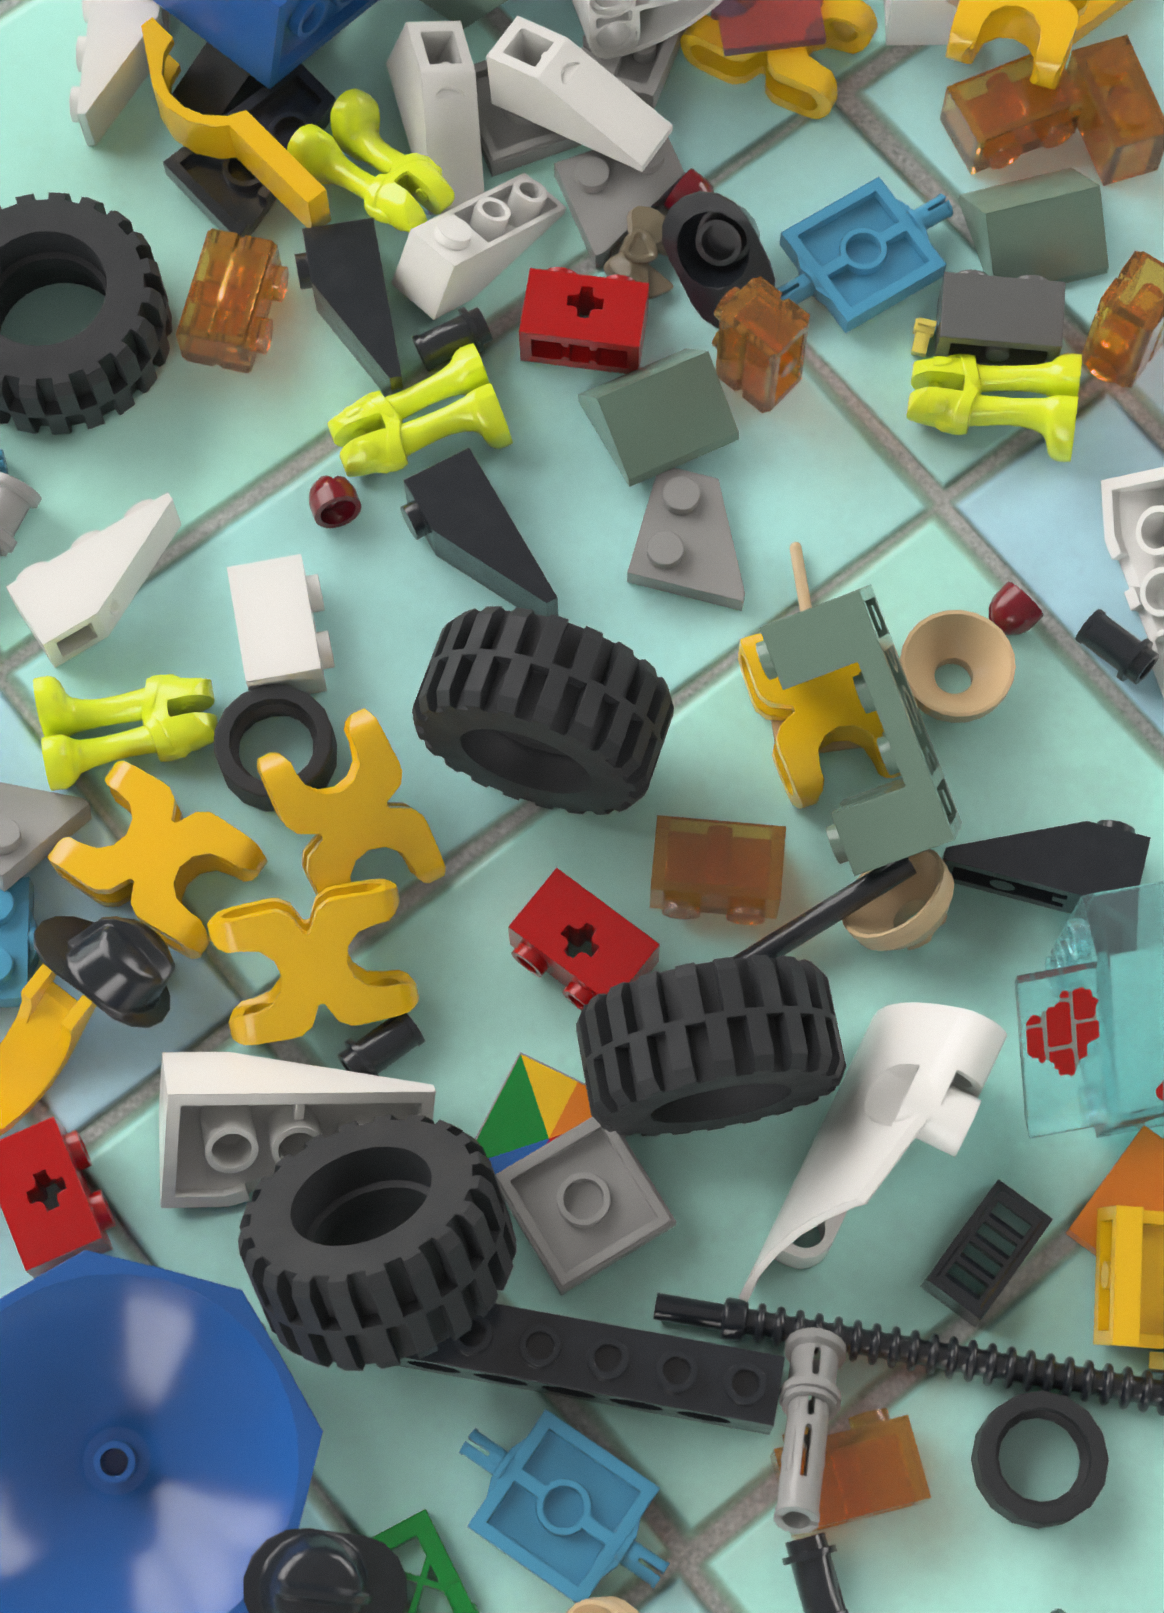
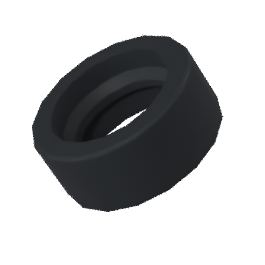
[214,685,337,811]
[971,1391,1109,1529]

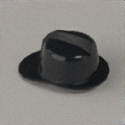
[662,191,775,331]
[33,916,175,1028]
[243,1528,407,1613]

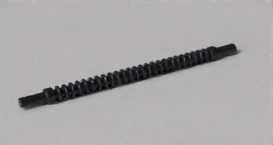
[653,1293,1164,1416]

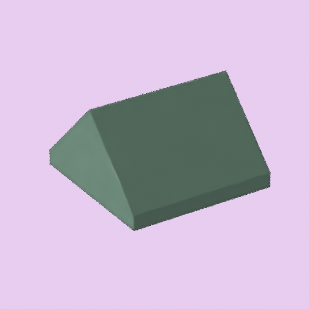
[958,167,1109,283]
[578,349,739,487]

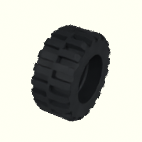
[0,192,172,435]
[412,606,674,815]
[576,955,846,1136]
[238,1114,517,1371]

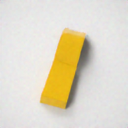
[141,17,332,228]
[0,963,96,1136]

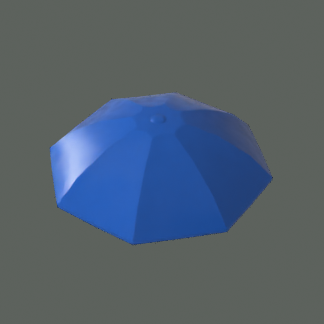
[0,1250,323,1613]

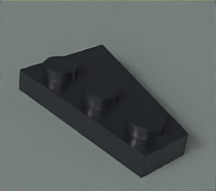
[163,64,336,251]

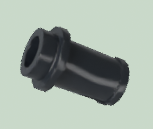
[412,307,493,372]
[1075,609,1159,684]
[337,1013,425,1076]
[782,1532,849,1613]

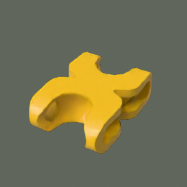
[680,0,878,119]
[945,0,1089,90]
[738,633,901,809]
[257,708,446,896]
[47,761,267,959]
[207,879,419,1045]

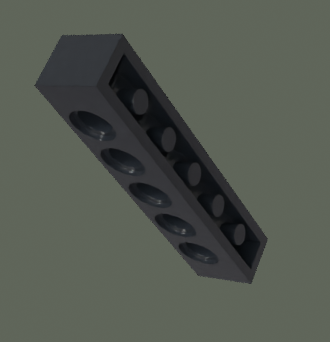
[398,1303,785,1435]

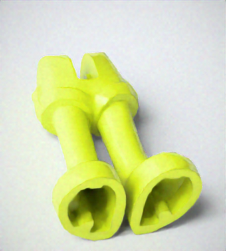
[287,88,455,232]
[327,343,513,477]
[907,353,1082,462]
[33,674,218,791]

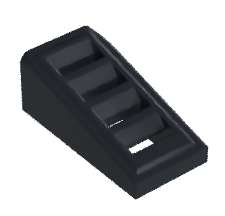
[920,1179,1053,1327]

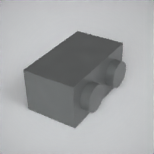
[934,270,1066,366]

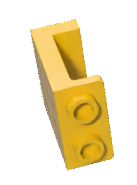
[1093,1205,1164,1350]

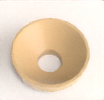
[900,610,1016,723]
[842,849,954,951]

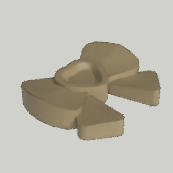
[603,206,674,299]

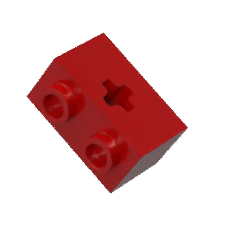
[519,267,649,374]
[508,867,660,1011]
[0,1116,116,1279]

